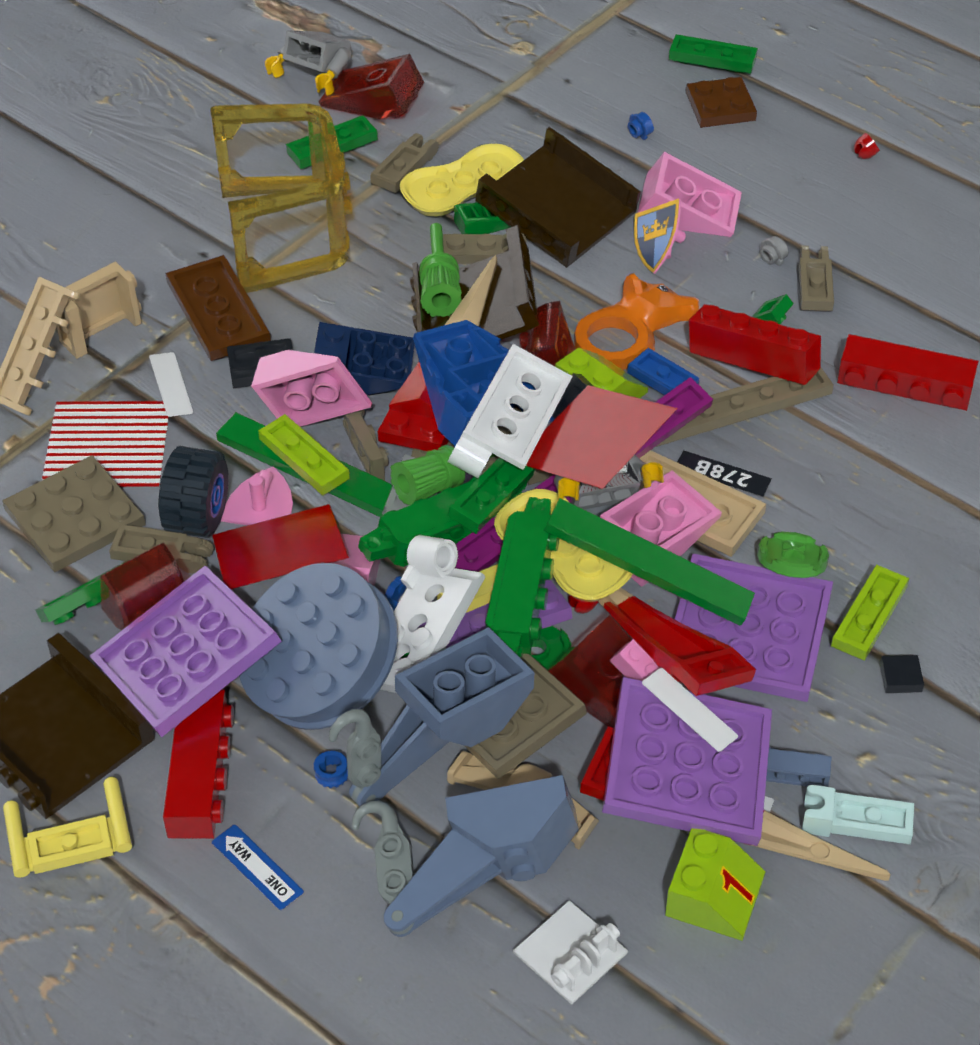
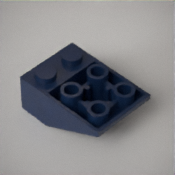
[314,322,415,395]

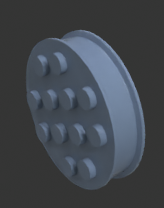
[239,563,398,730]

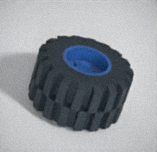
[158,446,228,538]

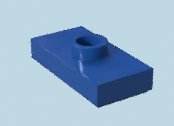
[627,348,699,395]

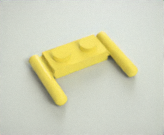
[3,777,132,878]

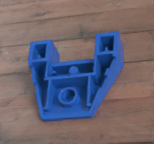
[413,320,555,446]

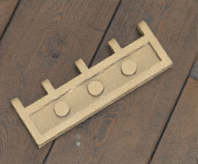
[0,276,81,416]

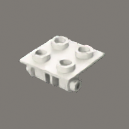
[513,900,628,1005]

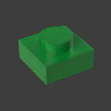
[752,294,794,324]

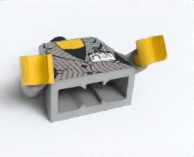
[265,30,352,96]
[554,455,664,509]

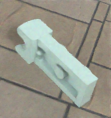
[802,785,914,844]

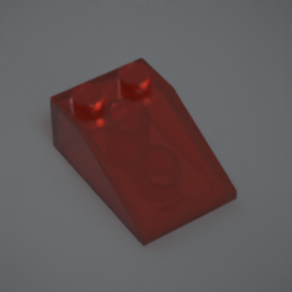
[318,54,425,119]
[547,615,632,728]

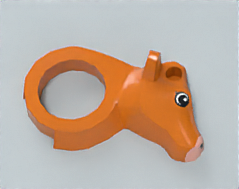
[574,273,701,370]

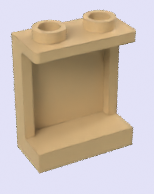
[57,261,142,359]

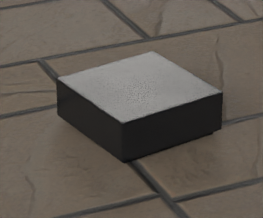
[880,655,924,693]

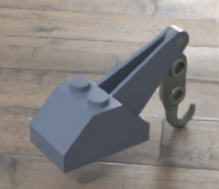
[329,627,535,807]
[352,775,579,937]

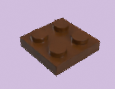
[686,77,757,128]

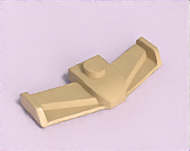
[447,751,599,850]

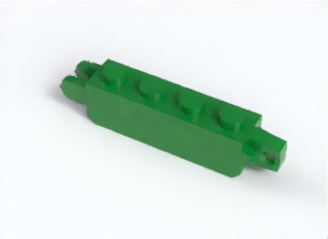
[358,476,528,567]
[485,497,560,659]

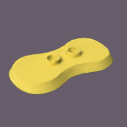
[400,144,524,216]
[494,489,633,602]

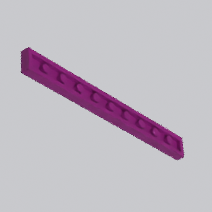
[455,377,713,572]

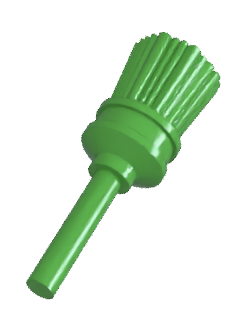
[419,223,462,317]
[390,445,496,505]

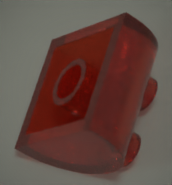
[520,301,575,366]
[100,542,184,630]

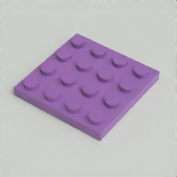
[675,554,833,702]
[90,566,282,738]
[602,677,772,846]

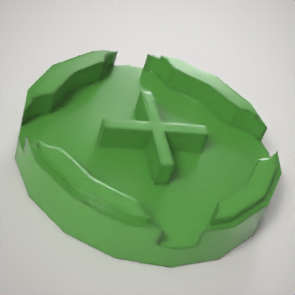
[757,532,829,578]

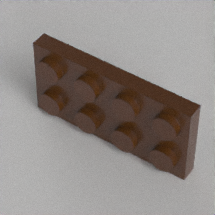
[165,255,271,361]

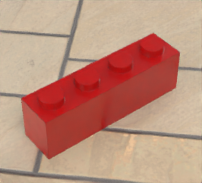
[689,304,821,385]
[837,334,979,411]
[163,690,234,839]

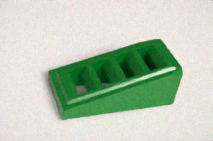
[454,203,511,234]

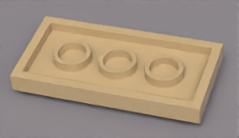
[639,450,766,557]

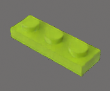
[258,414,350,496]
[831,564,909,661]

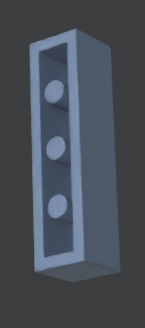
[766,747,832,787]

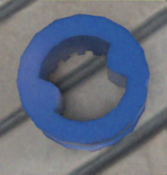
[314,751,348,788]

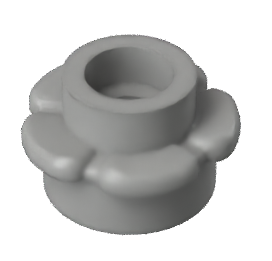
[760,236,789,266]

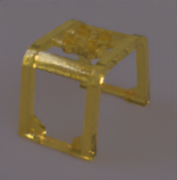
[210,103,352,293]

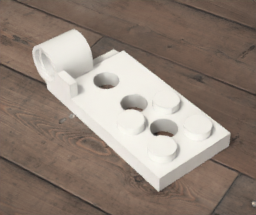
[447,344,573,478]
[380,535,485,693]

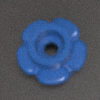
[627,112,654,140]

